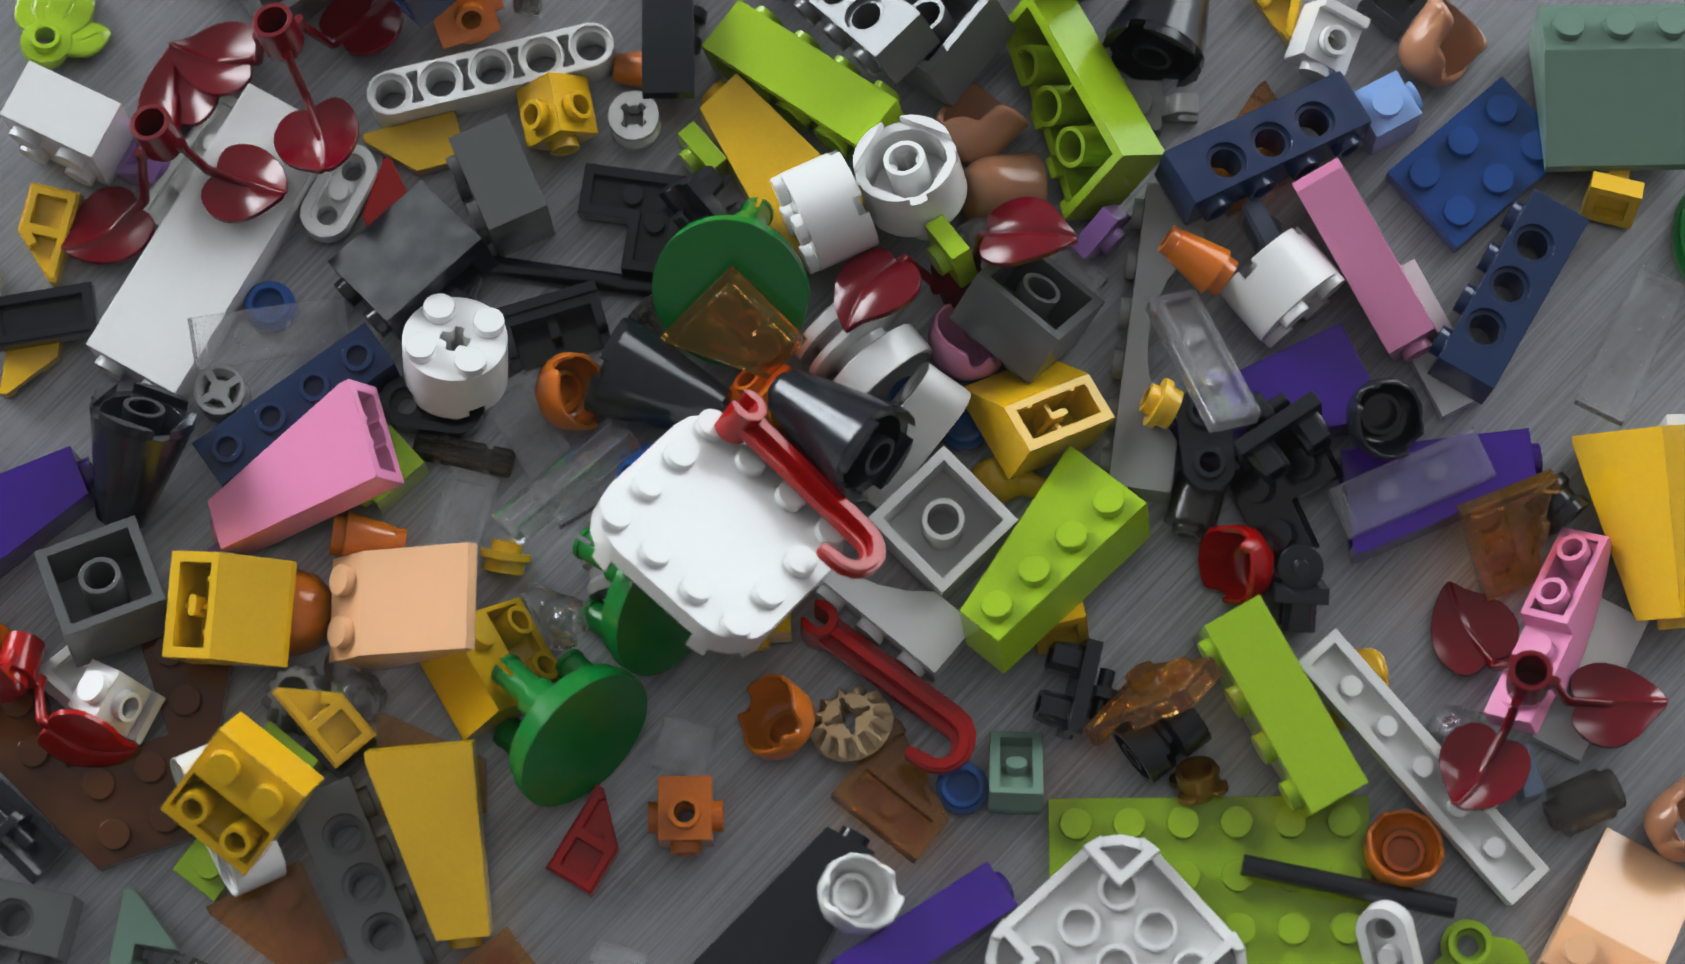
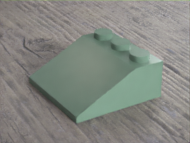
[1528,4,1685,172]

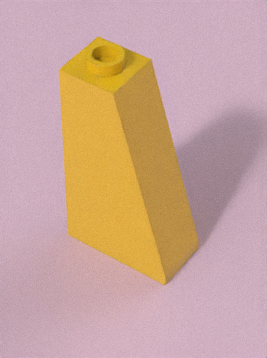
[699,73,867,273]
[1572,424,1685,630]
[364,739,494,949]

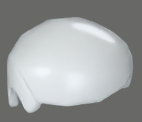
[817,853,904,936]

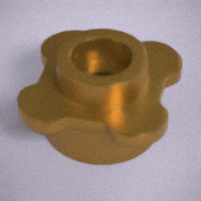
[1169,756,1229,806]

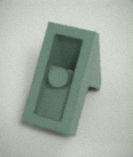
[988,731,1044,815]
[109,887,185,964]

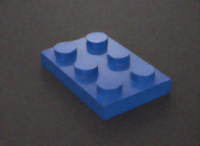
[1385,76,1551,253]

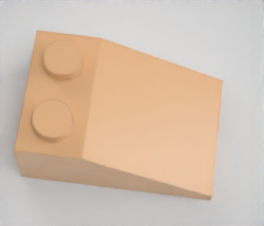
[327,542,478,671]
[1536,827,1685,964]

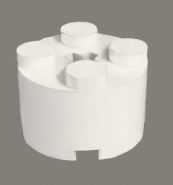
[853,114,968,241]
[769,150,879,275]
[1220,226,1346,350]
[402,293,508,419]

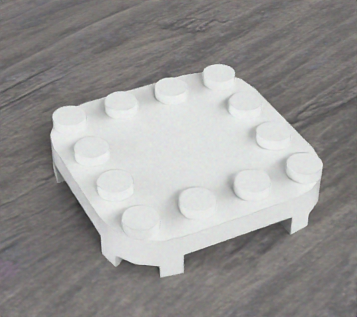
[588,409,845,658]
[984,834,1247,964]

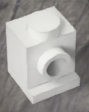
[1283,0,1371,82]
[67,659,166,745]

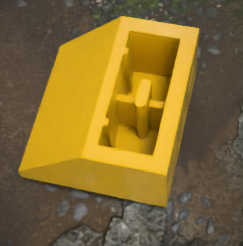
[964,360,1115,480]
[162,550,297,668]
[419,597,560,740]
[160,711,325,876]

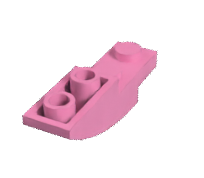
[1483,527,1612,735]

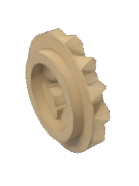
[810,683,893,762]

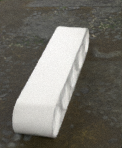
[367,22,616,128]

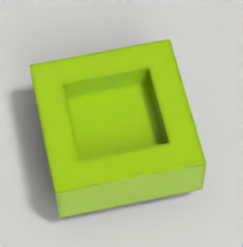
[678,121,729,178]
[924,214,978,288]
[173,838,228,904]

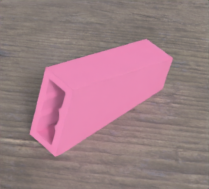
[1291,157,1438,362]
[207,379,404,556]

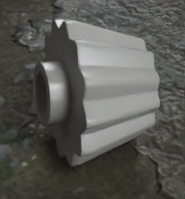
[261,663,331,735]

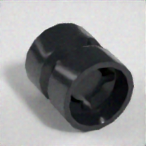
[1110,685,1212,785]

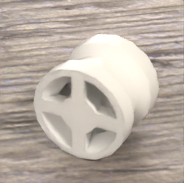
[608,91,661,152]

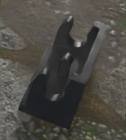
[496,280,611,375]

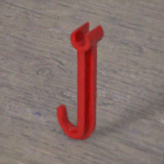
[714,389,886,579]
[800,600,976,775]

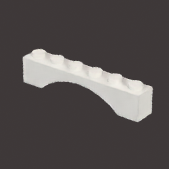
[814,570,967,682]

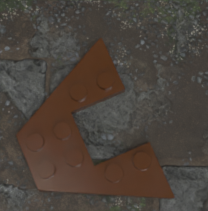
[0,636,233,872]

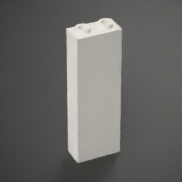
[86,83,318,400]

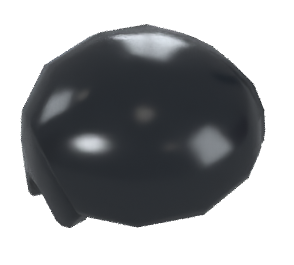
[1345,377,1424,460]

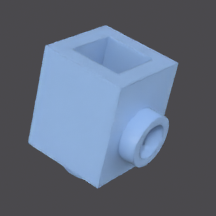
[1354,70,1423,156]

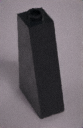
[693,826,875,964]

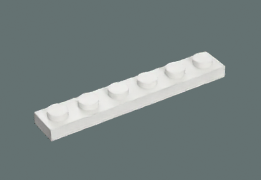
[1298,628,1550,906]

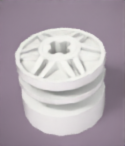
[792,303,933,401]

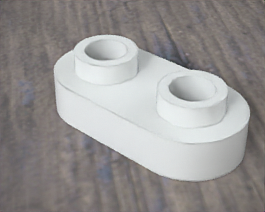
[300,144,379,243]
[1356,900,1423,964]

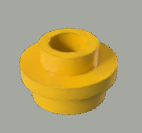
[1138,377,1184,429]
[479,538,532,575]

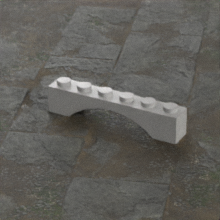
[1099,183,1206,504]

